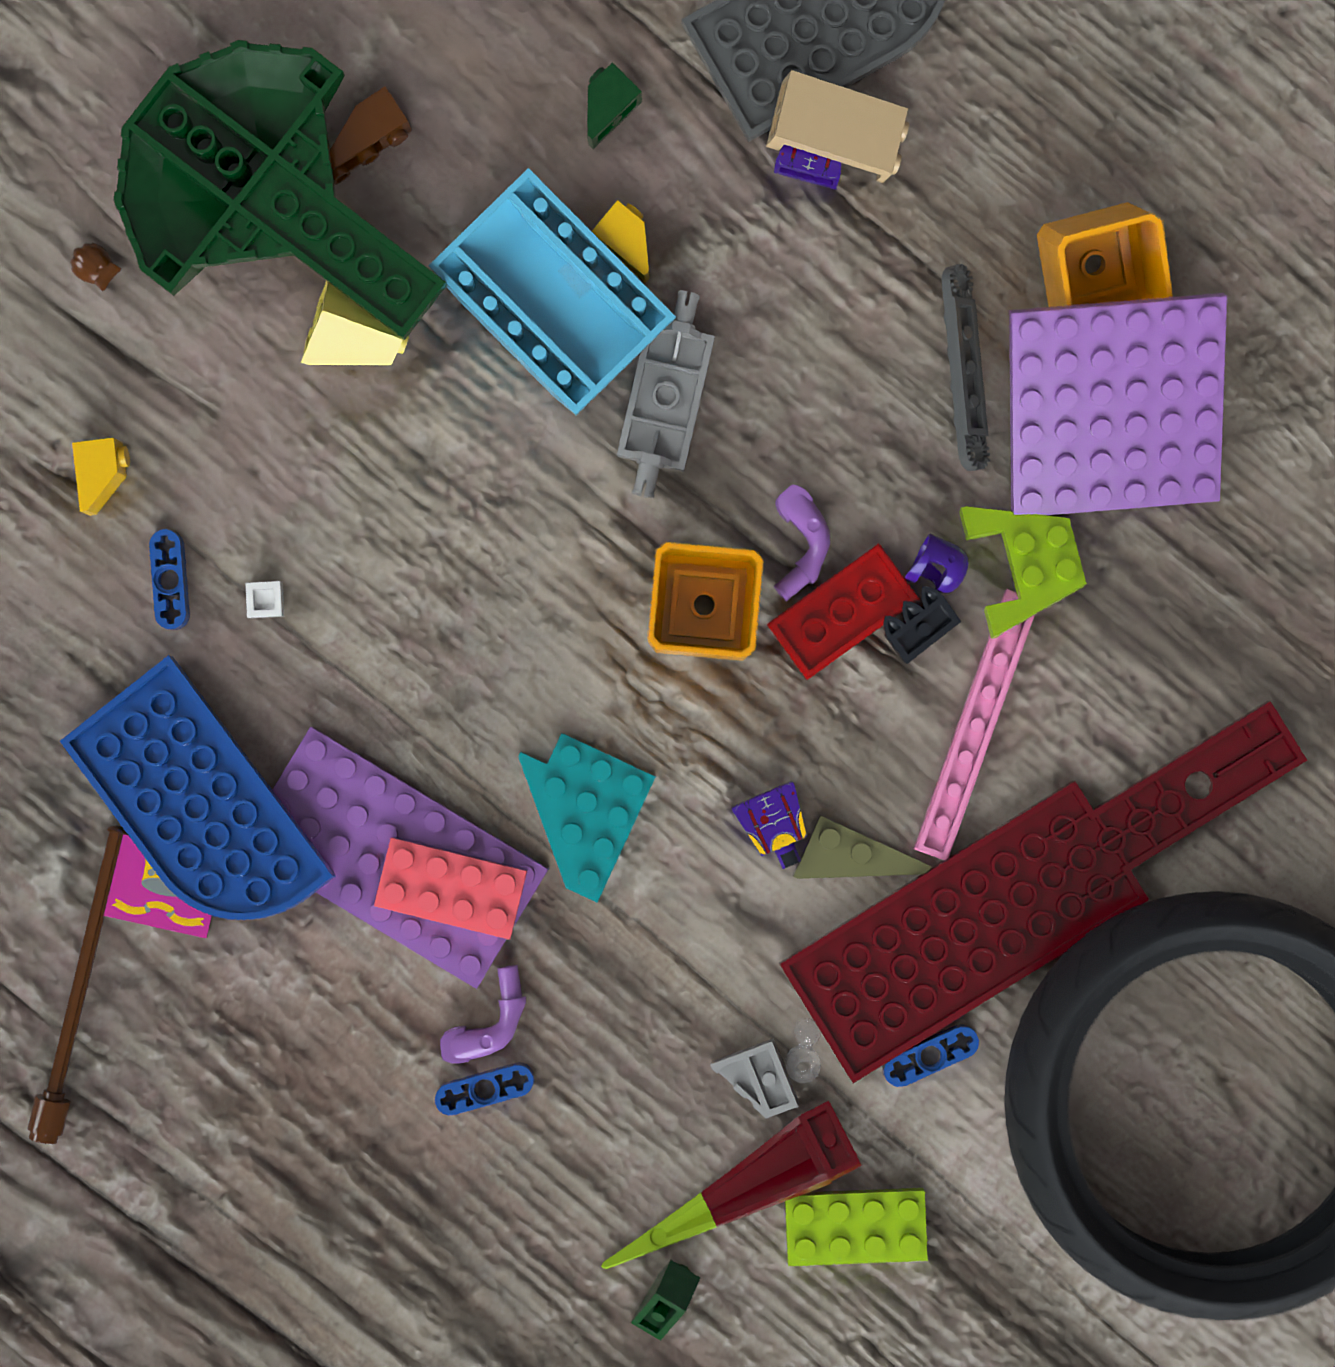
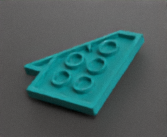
[518,733,656,903]

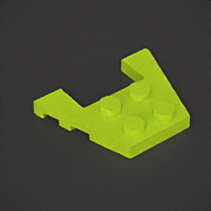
[959,506,1087,639]

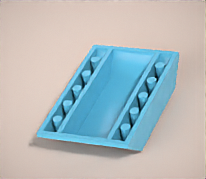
[429,168,676,415]

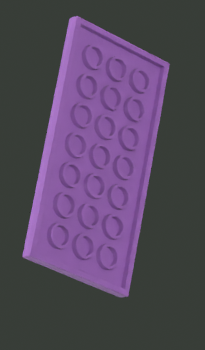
[273,727,549,989]

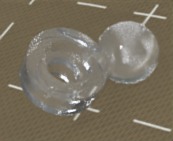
[785,1018,821,1083]

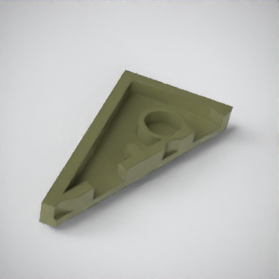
[793,816,931,879]

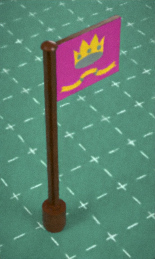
[27,825,213,1144]

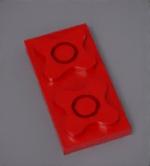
[766,543,919,680]

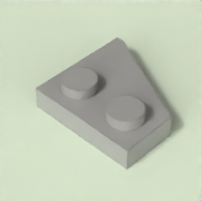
[710,1039,800,1118]

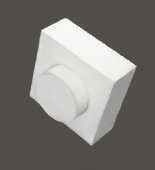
[245,581,284,618]

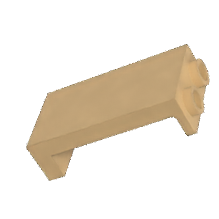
[766,70,909,183]

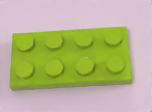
[785,1188,928,1266]

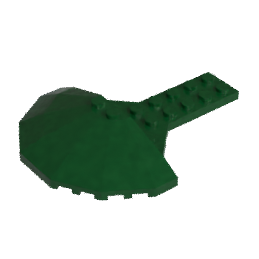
[113,40,447,340]

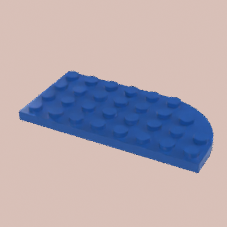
[60,655,336,920]

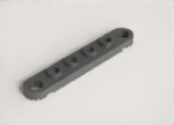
[942,264,990,472]

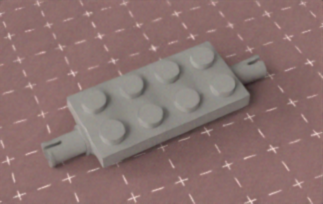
[617,290,715,498]

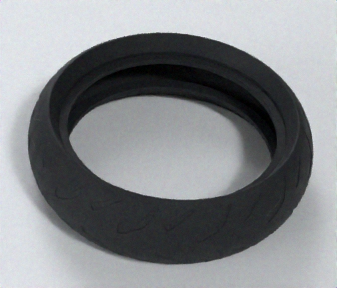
[1004,891,1335,1321]

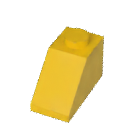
[592,200,649,283]
[72,437,130,515]

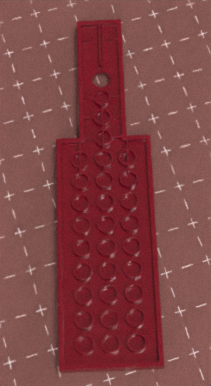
[779,701,1307,1084]

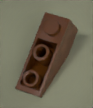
[330,86,412,185]

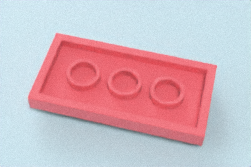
[374,837,528,940]

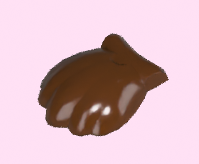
[70,243,122,292]

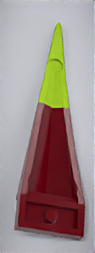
[601,1100,862,1269]

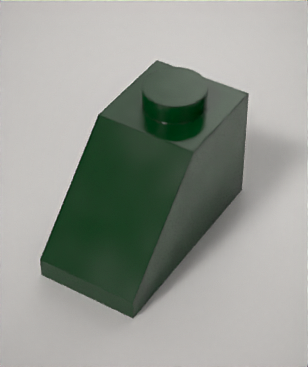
[587,62,642,149]
[631,1260,701,1341]

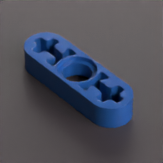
[149,529,190,630]
[882,1024,979,1087]
[435,1062,535,1116]

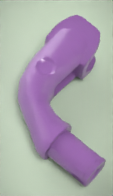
[773,484,830,602]
[440,965,526,1064]

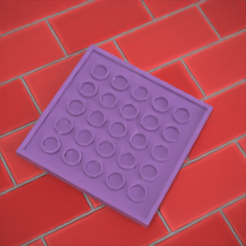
[1009,293,1227,515]

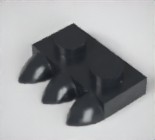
[884,586,961,664]

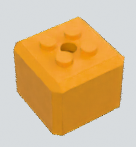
[1037,202,1173,307]
[648,542,763,661]

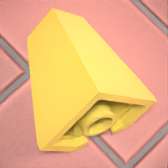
[301,281,409,365]

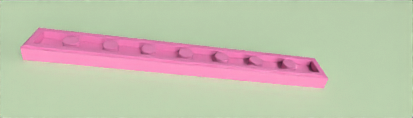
[913,589,1035,860]

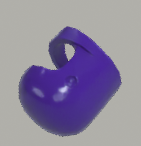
[904,533,969,593]

